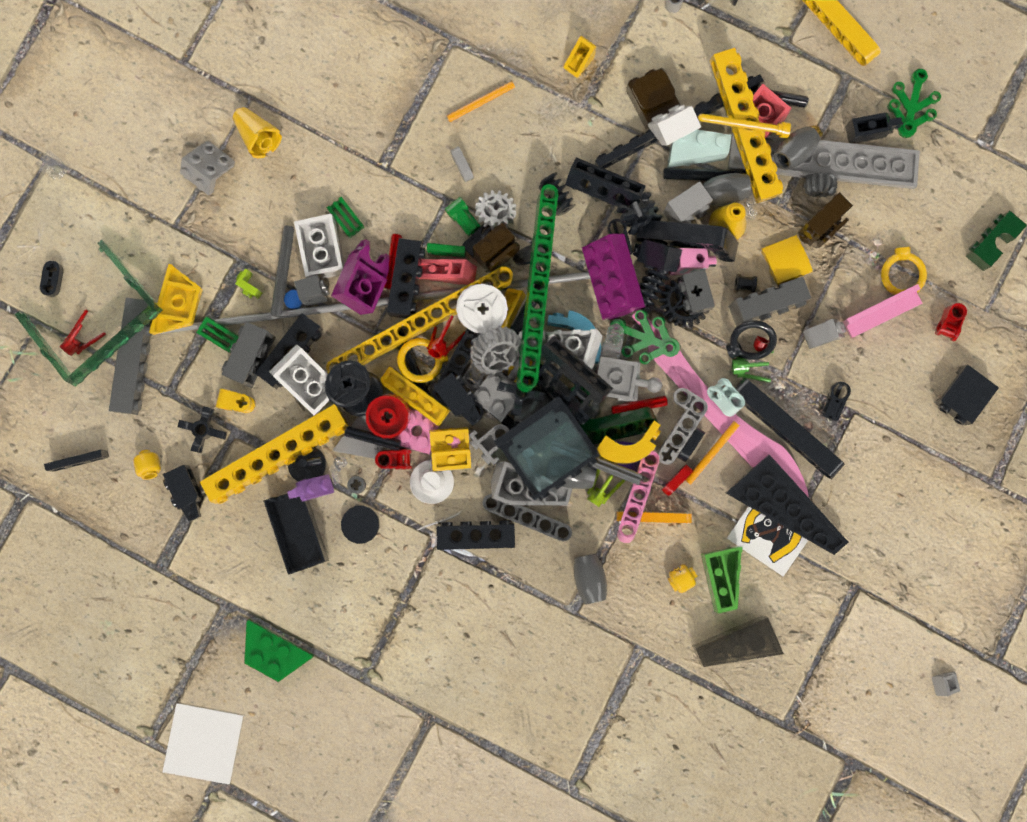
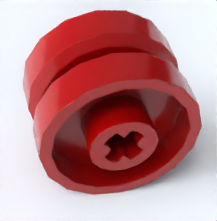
[366,394,411,438]

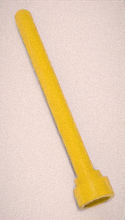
[698,114,791,138]

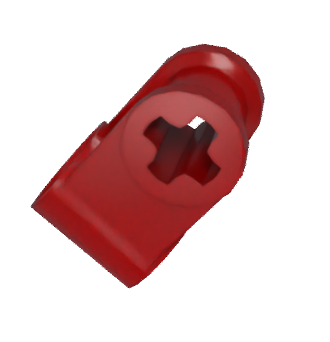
[935,303,967,342]
[375,449,412,470]

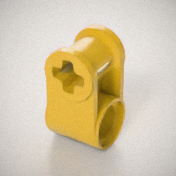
[215,388,256,413]

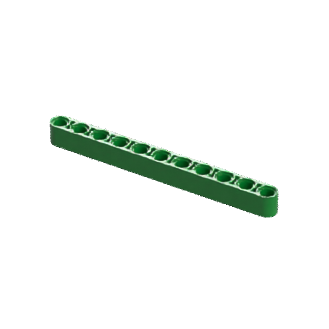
[517,184,558,392]

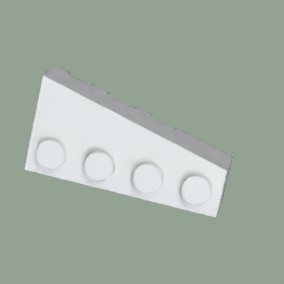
[519,329,602,370]

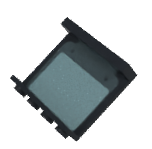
[494,396,600,501]

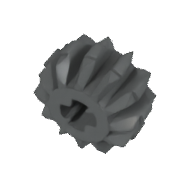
[804,172,838,198]

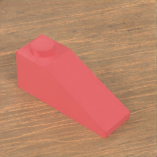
[418,259,477,285]

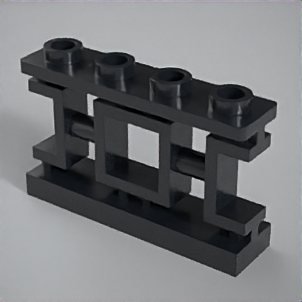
[531,337,613,425]

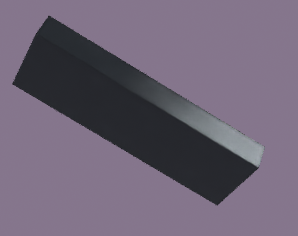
[44,449,109,472]

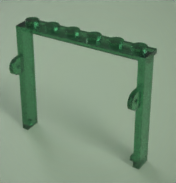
[15,240,163,387]

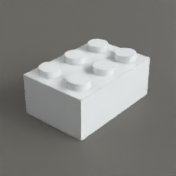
[294,214,345,279]
[269,344,329,415]

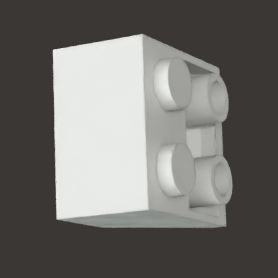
[648,104,701,145]

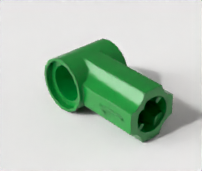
[444,197,481,237]

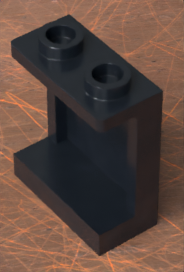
[934,364,999,426]

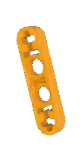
[616,512,692,523]

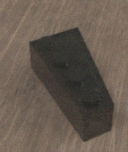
[692,615,784,667]

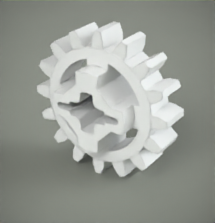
[475,190,516,230]

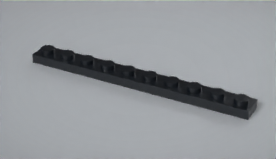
[594,74,764,169]

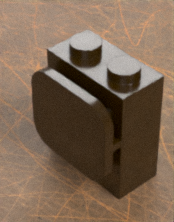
[626,68,680,129]
[797,192,853,248]
[472,223,520,273]

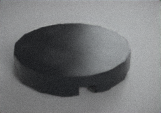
[341,505,380,544]

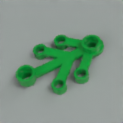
[887,69,941,138]
[610,310,680,364]

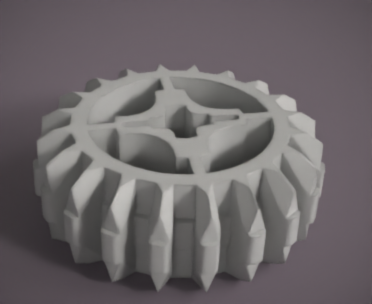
[470,326,521,375]

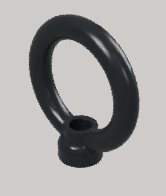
[726,320,777,360]

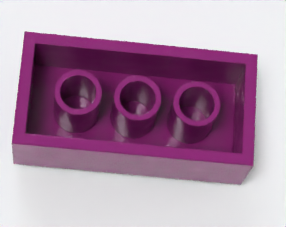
[582,234,645,320]

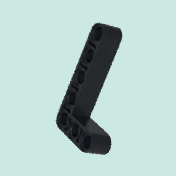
[636,220,739,262]
[433,328,484,418]

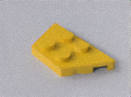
[149,264,202,335]

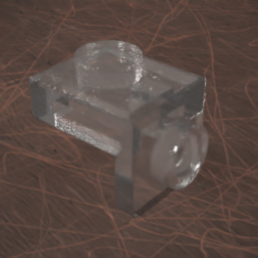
[36,150,68,179]

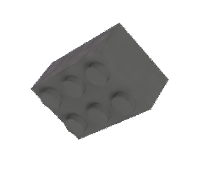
[222,322,276,388]

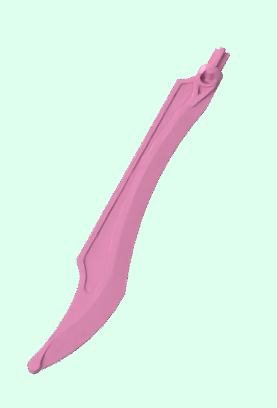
[631,309,809,498]

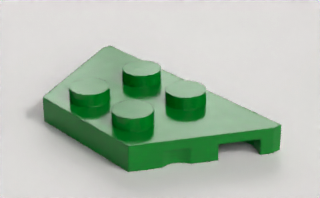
[244,619,314,682]

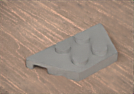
[333,412,392,459]

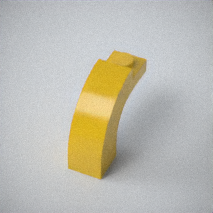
[597,421,661,464]

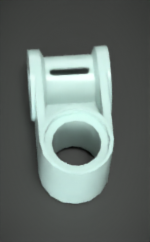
[707,378,745,417]

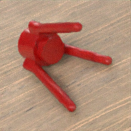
[60,310,106,356]
[427,315,466,359]

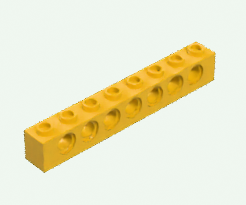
[709,48,783,204]
[200,404,349,504]

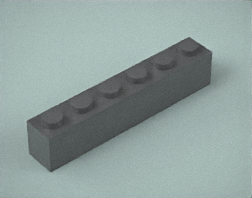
[109,298,156,415]

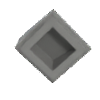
[932,672,960,696]

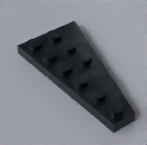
[725,454,849,555]

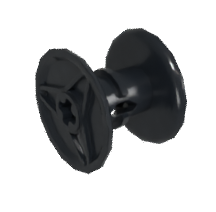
[325,360,384,417]

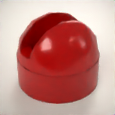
[753,336,769,352]

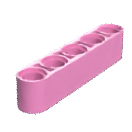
[617,451,660,543]

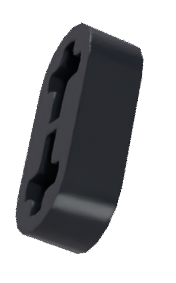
[40,261,64,297]
[677,427,705,462]

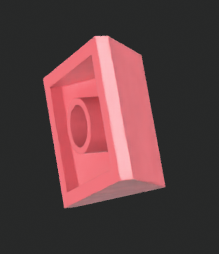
[741,84,791,139]

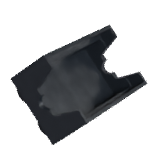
[263,493,329,575]

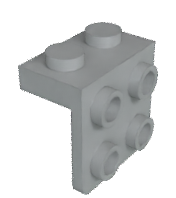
[180,141,235,195]

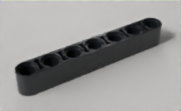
[735,378,845,480]

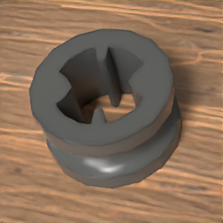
[347,476,366,494]

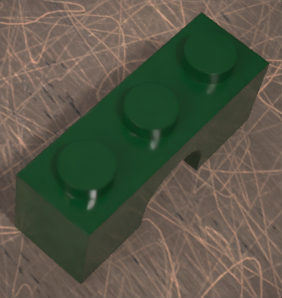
[966,210,1027,271]

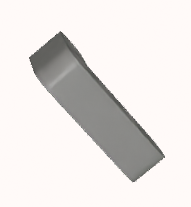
[657,388,708,465]

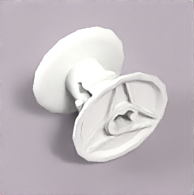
[456,284,508,334]

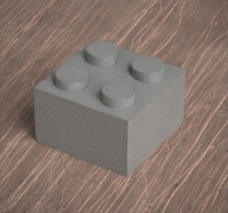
[663,181,713,224]

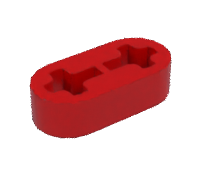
[661,464,693,496]

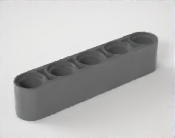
[483,494,572,542]

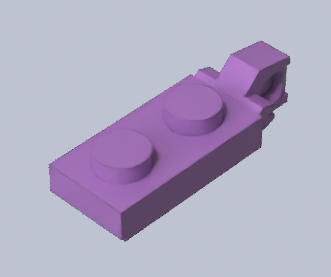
[287,474,335,502]

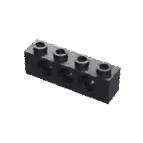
[565,157,646,207]
[387,238,426,319]
[255,313,323,389]
[436,520,515,550]

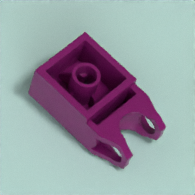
[331,239,389,315]

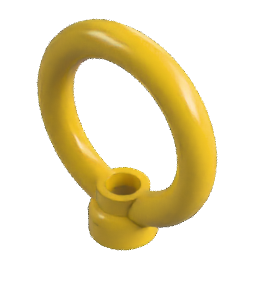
[881,247,927,295]
[397,338,448,383]

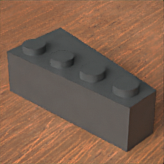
[728,277,812,327]

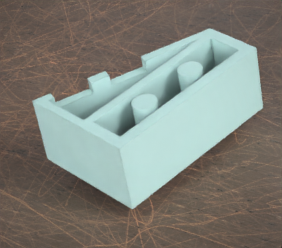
[667,129,731,168]

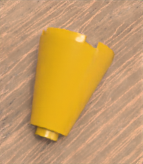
[233,107,282,159]
[709,203,746,240]

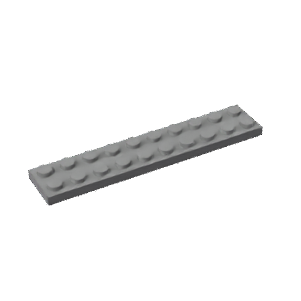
[728,132,920,189]

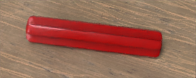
[384,234,402,289]
[611,396,668,414]

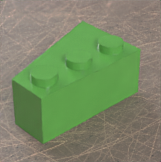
[701,546,743,613]

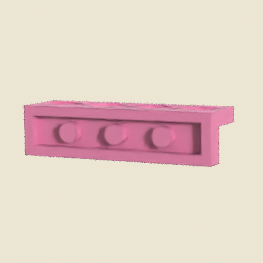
[843,284,923,338]

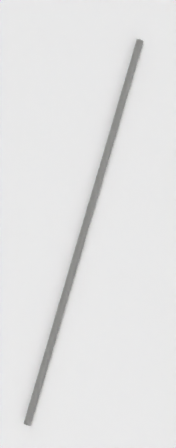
[160,271,590,334]

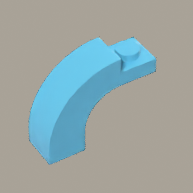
[547,310,601,364]

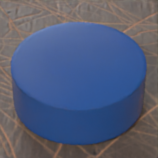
[284,290,303,309]

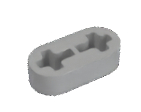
[450,146,474,182]

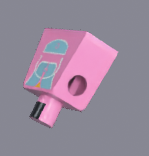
[669,248,717,275]

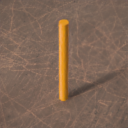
[447,81,515,122]
[685,421,740,485]

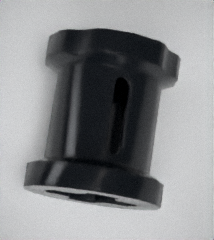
[734,274,757,293]

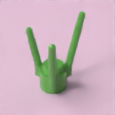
[732,350,774,382]

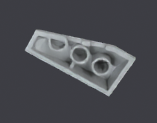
[491,461,572,506]

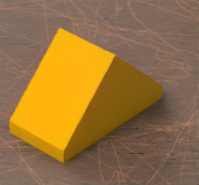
[563,35,596,78]

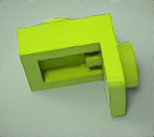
[235,268,262,299]

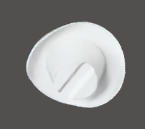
[410,460,454,504]

